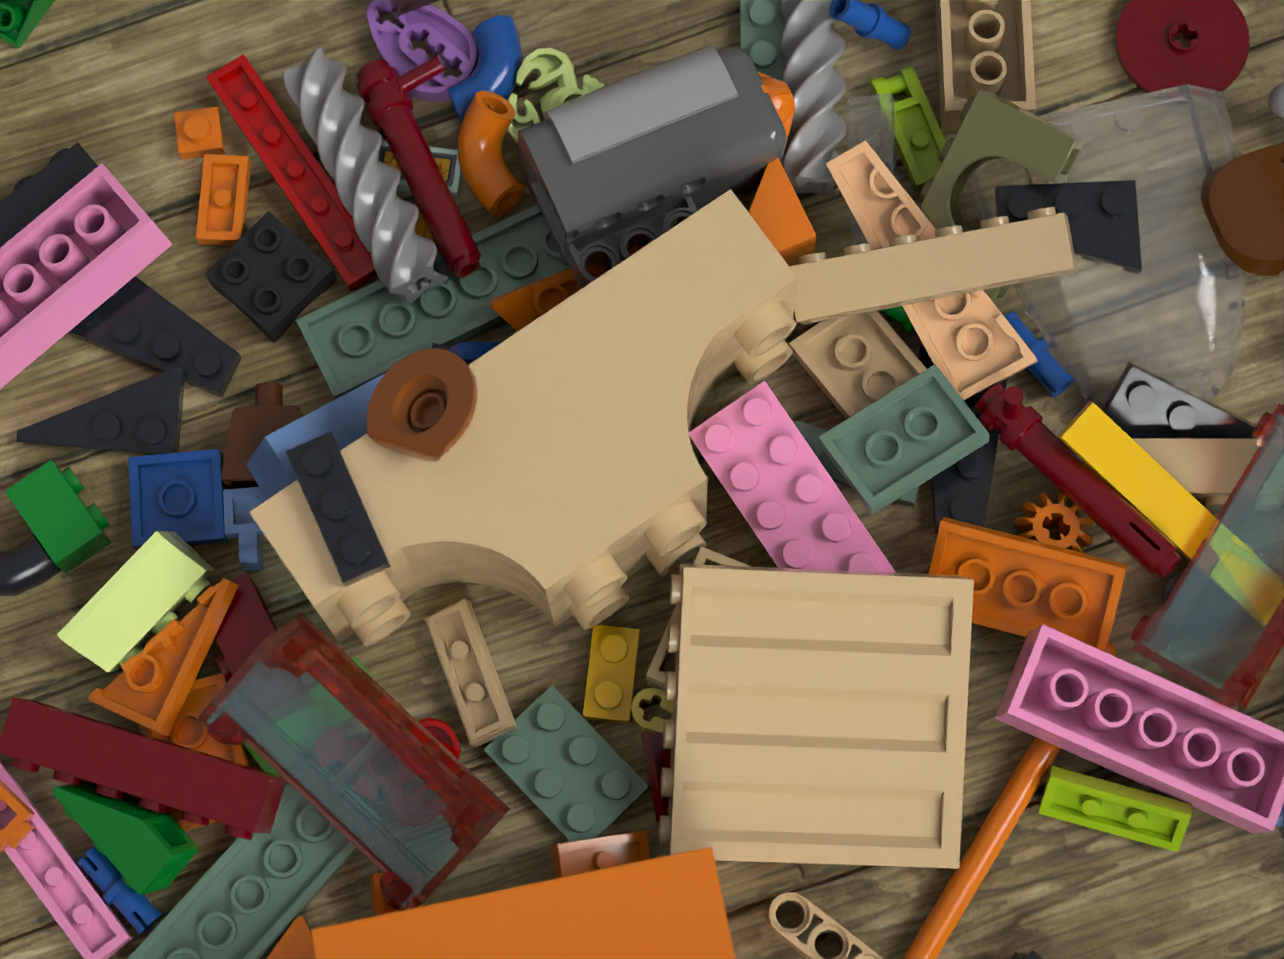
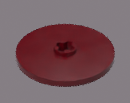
[1115,0,1250,104]

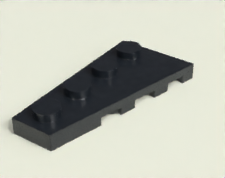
[67,276,242,398]

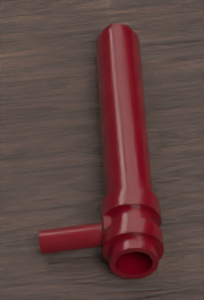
[356,54,481,278]
[974,383,1181,578]

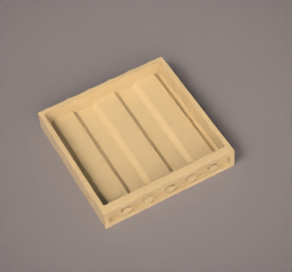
[658,564,974,869]

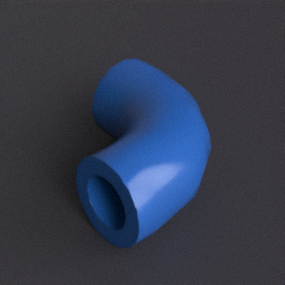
[447,15,523,125]

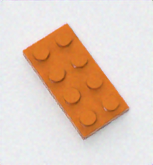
[929,517,1128,652]

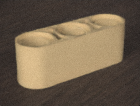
[767,892,883,959]

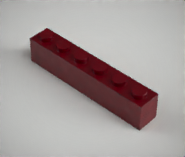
[0,697,287,840]

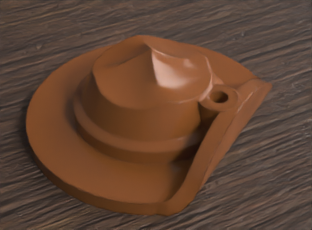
[366,348,477,462]

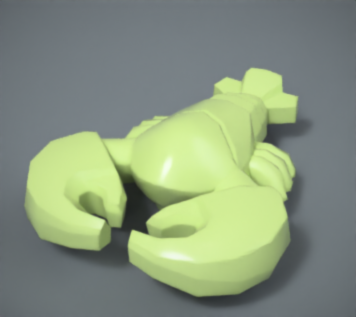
[507,47,605,143]

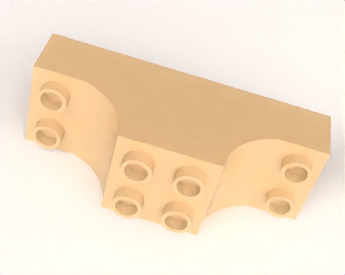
[249,189,798,646]

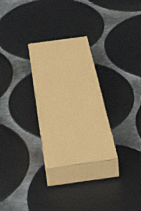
[424,598,517,747]

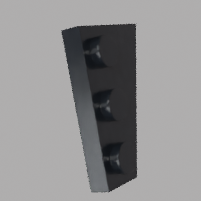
[995,180,1142,274]

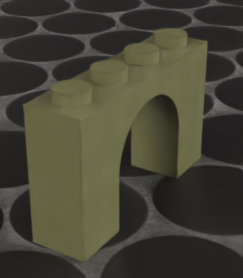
[919,90,1087,306]

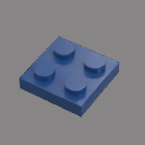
[128,449,228,550]

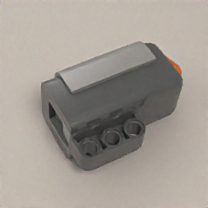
[518,45,796,289]

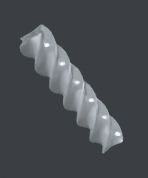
[781,0,847,196]
[282,48,448,303]

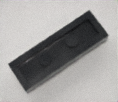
[286,431,391,587]

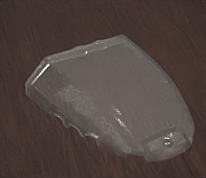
[967,84,1246,406]

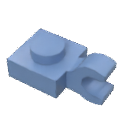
[223,487,267,572]

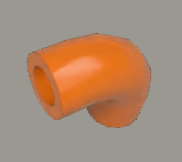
[458,91,525,217]

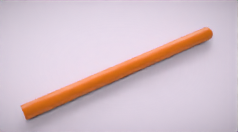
[903,642,1116,959]

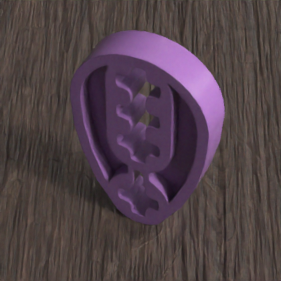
[367,0,478,102]

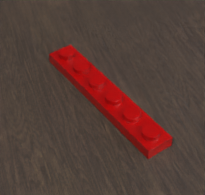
[206,54,377,292]

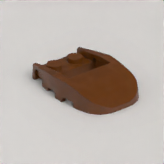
[1201,142,1284,276]

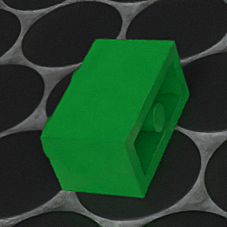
[5,460,112,574]

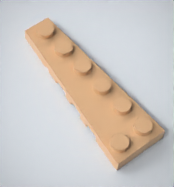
[826,140,1038,402]

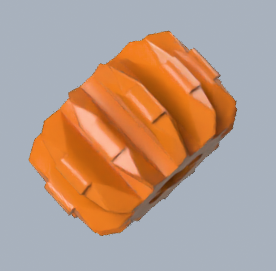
[1013,493,1093,553]

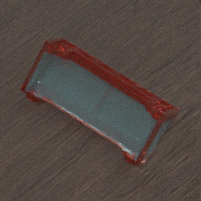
[1131,403,1284,714]
[197,612,510,911]

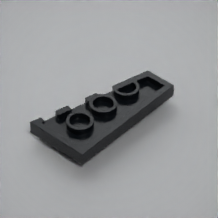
[919,346,1008,534]

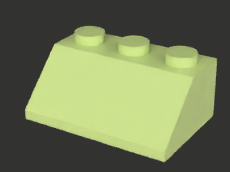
[57,531,214,673]

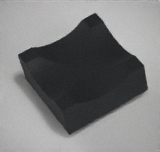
[205,211,337,343]

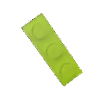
[1038,766,1192,852]

